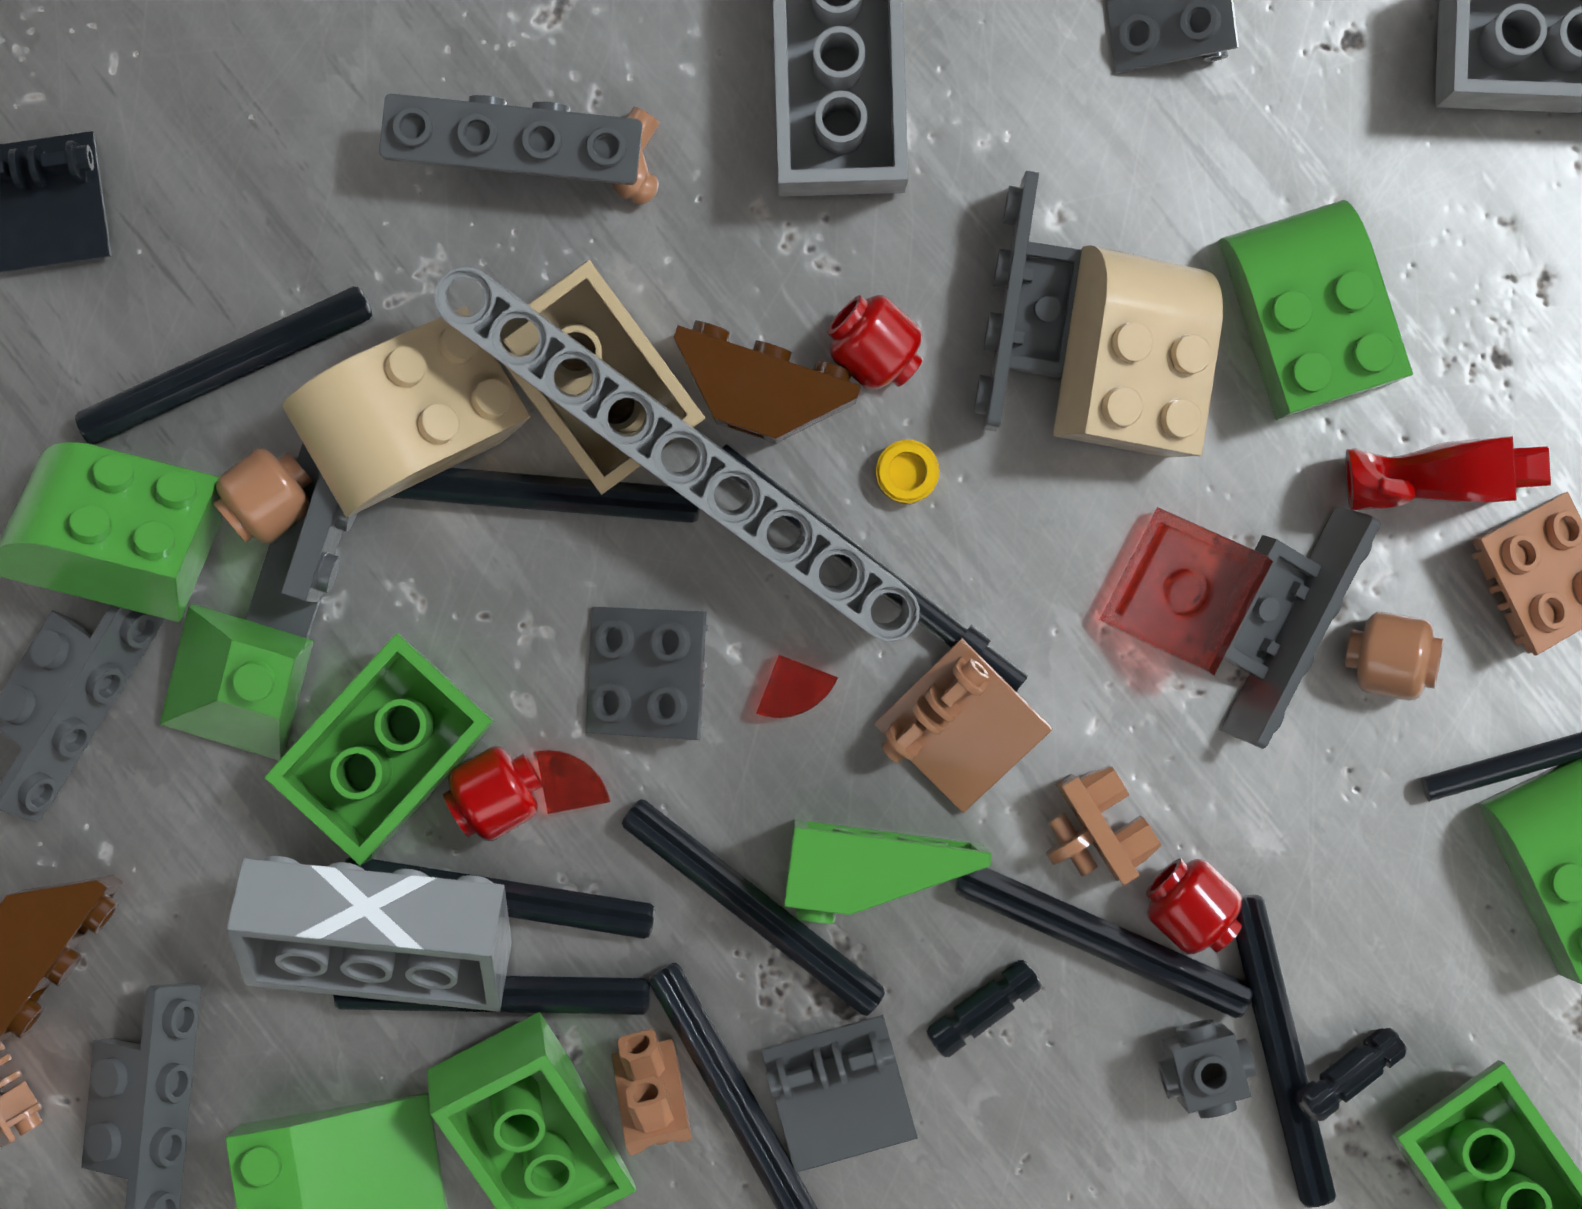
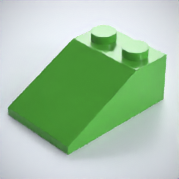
[784,819,992,924]
[427,1012,636,1209]
[225,1092,448,1209]

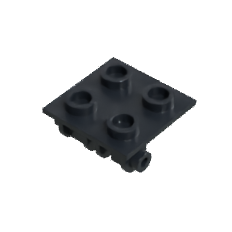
[0,131,112,273]

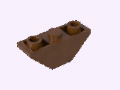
[674,320,861,444]
[0,875,123,1043]

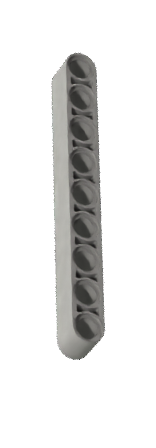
[434,267,920,641]

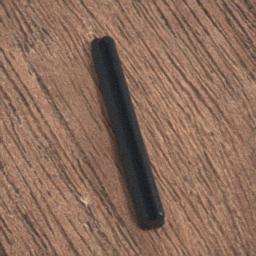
[75,286,373,444]
[391,468,700,523]
[622,799,885,1016]
[344,857,655,939]
[955,868,1253,1018]
[1236,894,1336,1208]
[649,962,818,1209]
[333,976,650,1015]

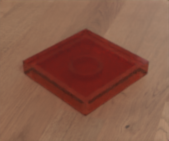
[1099,507,1273,676]

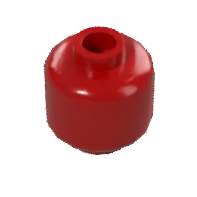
[827,295,923,390]
[442,746,543,841]
[1146,858,1242,954]

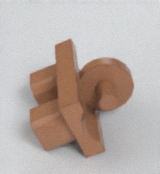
[1046,766,1162,886]
[611,1029,693,1156]

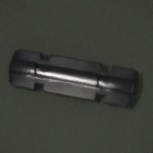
[927,960,1042,1057]
[1295,1027,1407,1122]

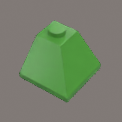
[160,604,314,760]

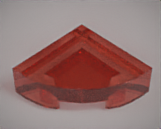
[756,655,838,718]
[536,750,612,814]

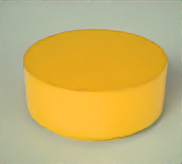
[875,439,939,504]

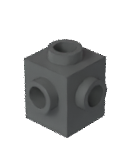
[1158,1019,1256,1118]

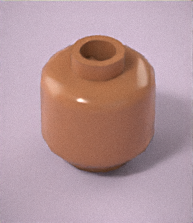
[213,448,313,544]
[1345,612,1444,701]

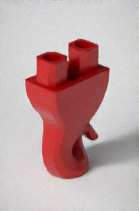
[1345,436,1551,511]

